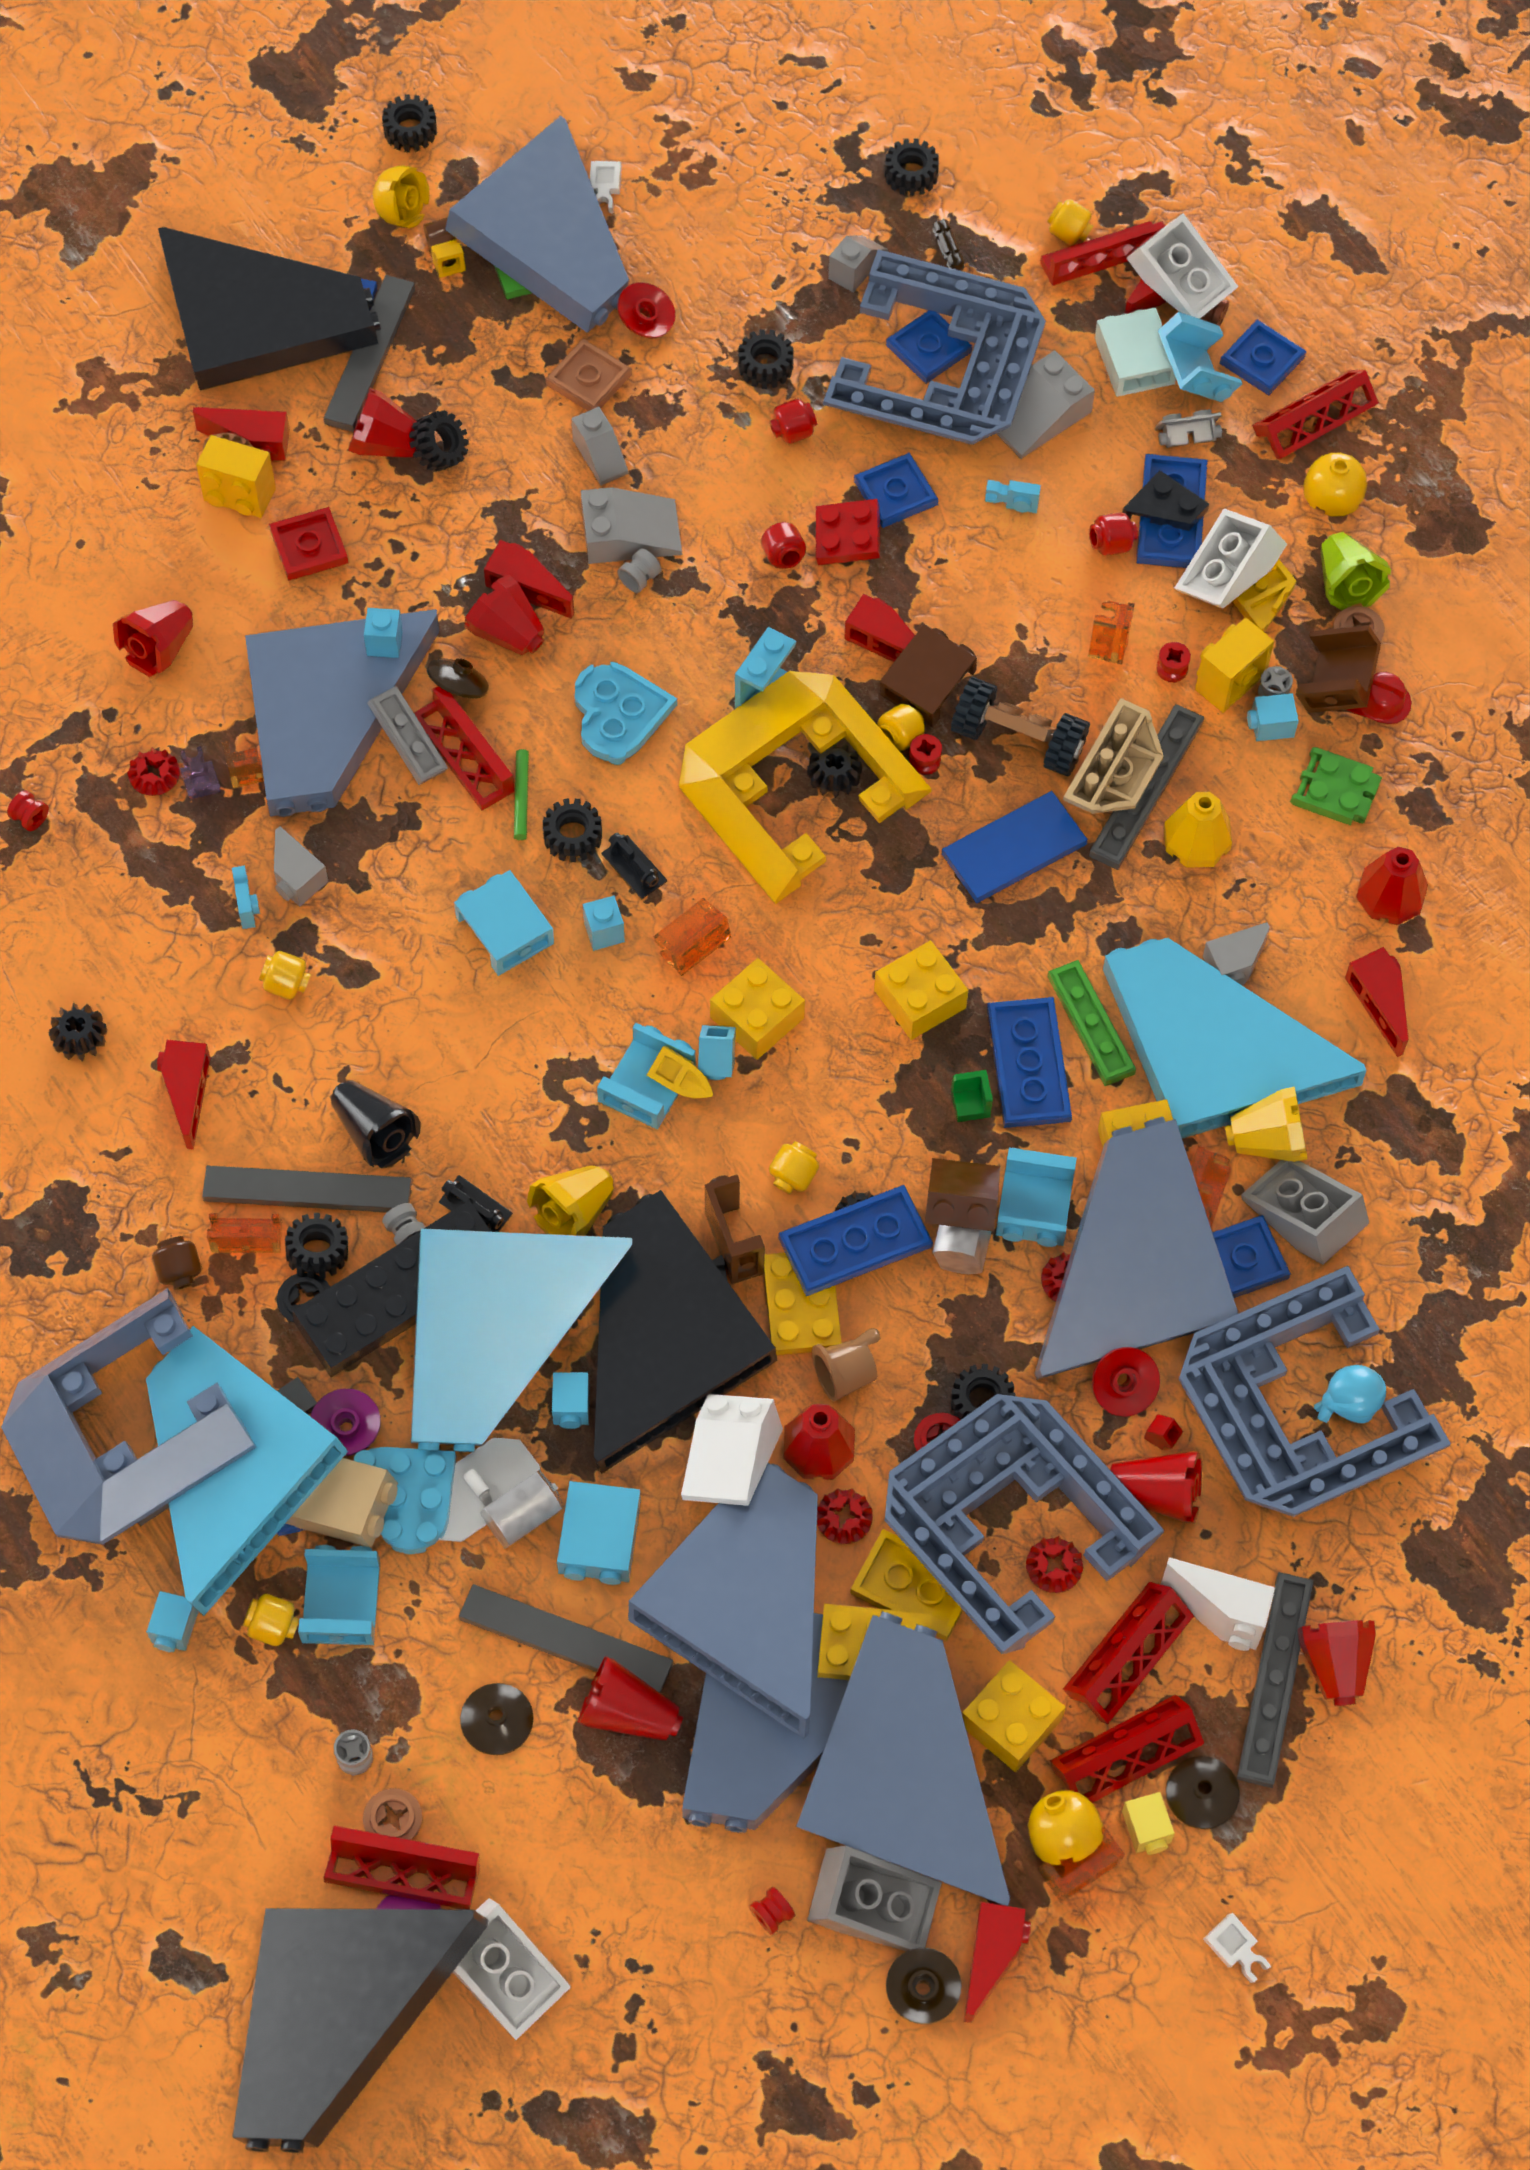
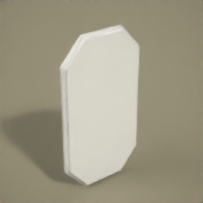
[438,1437,540,1542]

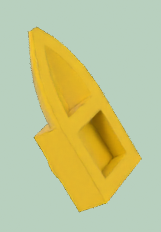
[646,1046,713,1098]

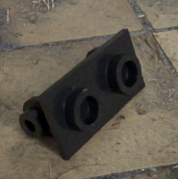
[601,833,667,899]
[439,1175,513,1232]

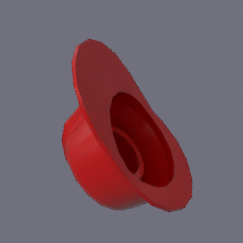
[1346,672,1412,724]

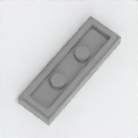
[367,686,448,785]

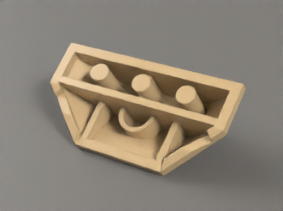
[1063,698,1164,814]

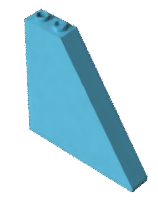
[1103,937,1367,1138]
[411,1229,632,1452]
[146,1326,348,1616]

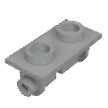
[1155,409,1222,448]

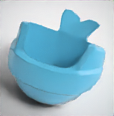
[1314,1365,1387,1423]

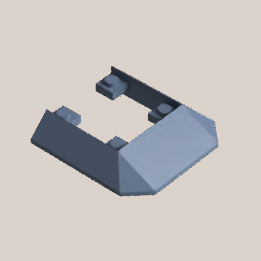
[823,249,1046,445]
[1179,1266,1451,1517]
[1,1288,256,1545]
[884,1394,1164,1655]

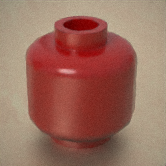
[769,398,817,444]
[1089,512,1138,556]
[761,522,807,569]

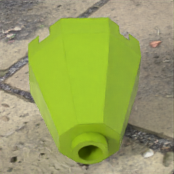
[1321,532,1391,610]

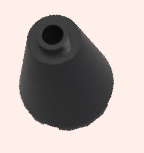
[331,1080,421,1168]

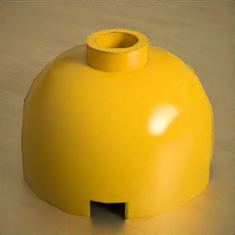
[372,166,430,228]
[1303,452,1367,516]
[1027,1790,1103,1865]

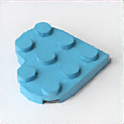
[574,662,677,765]
[354,1447,456,1555]

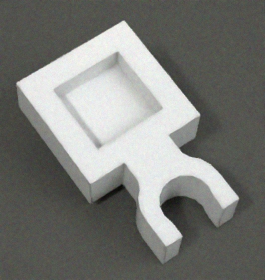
[590,161,622,213]
[1203,1913,1271,1983]

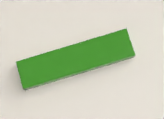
[1047,960,1136,1086]

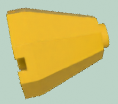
[1163,792,1232,868]
[1225,1087,1308,1162]
[526,1165,614,1236]

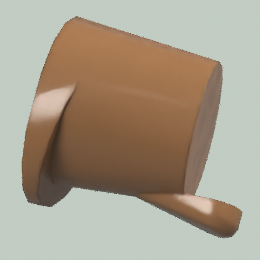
[812,1328,881,1401]

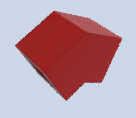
[1144,1414,1183,1450]

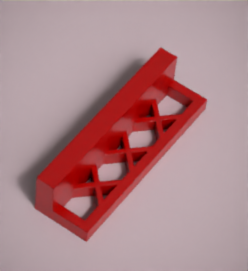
[1040,221,1165,286]
[1252,370,1379,459]
[414,686,515,811]
[1063,1582,1194,1724]
[1050,1694,1205,1803]
[324,1825,480,1910]

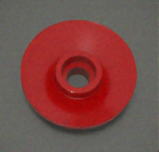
[617,282,676,338]
[1092,1347,1160,1417]

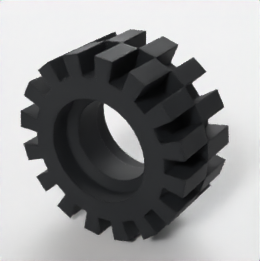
[382,94,437,152]
[885,138,939,196]
[738,329,794,389]
[409,410,469,472]
[543,798,602,862]
[285,1213,348,1279]
[951,1364,1015,1420]

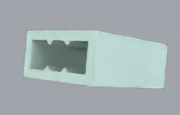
[1095,308,1176,397]

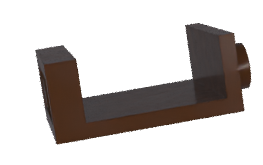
[880,624,977,728]
[1295,625,1381,713]
[925,1158,1000,1231]
[705,1174,765,1284]

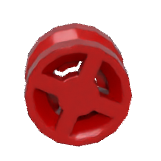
[1157,642,1191,682]
[909,734,942,775]
[7,790,49,832]
[749,1886,795,1935]

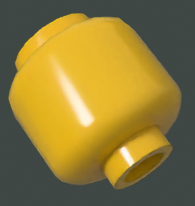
[1047,199,1093,245]
[877,704,925,751]
[259,951,311,1000]
[769,1141,819,1194]
[243,1594,299,1647]

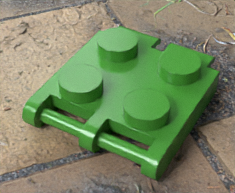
[1290,747,1382,826]

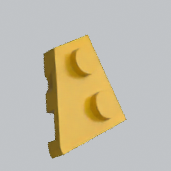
[1232,558,1296,632]

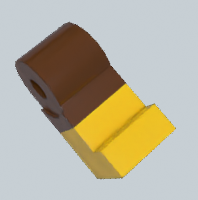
[423,218,465,278]

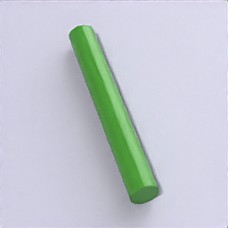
[514,749,529,840]

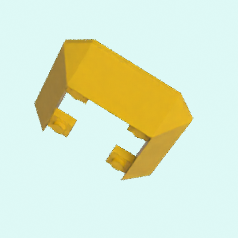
[679,671,932,904]

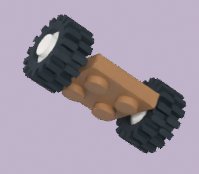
[951,677,1090,777]

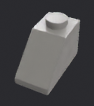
[828,235,887,293]
[571,407,628,486]
[274,826,328,907]
[1203,922,1270,985]

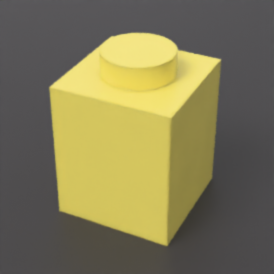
[1122,1792,1175,1855]

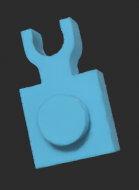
[985,480,1041,513]
[232,866,260,929]

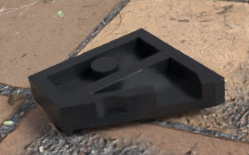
[1122,470,1209,531]

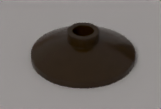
[427,658,489,698]
[460,1683,533,1755]
[1166,1756,1240,1829]
[886,1948,961,2024]

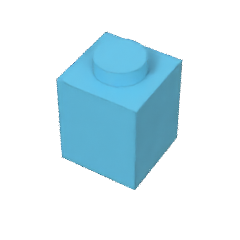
[364,608,403,658]
[1247,693,1299,741]
[583,896,625,951]
[698,1025,736,1080]
[552,1372,589,1429]
[146,1591,198,1652]

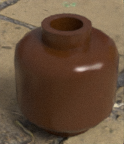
[152,1236,202,1290]

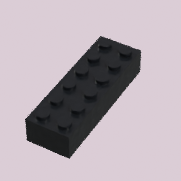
[293,1200,491,1377]

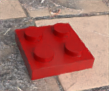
[816,499,880,565]
[269,507,349,581]

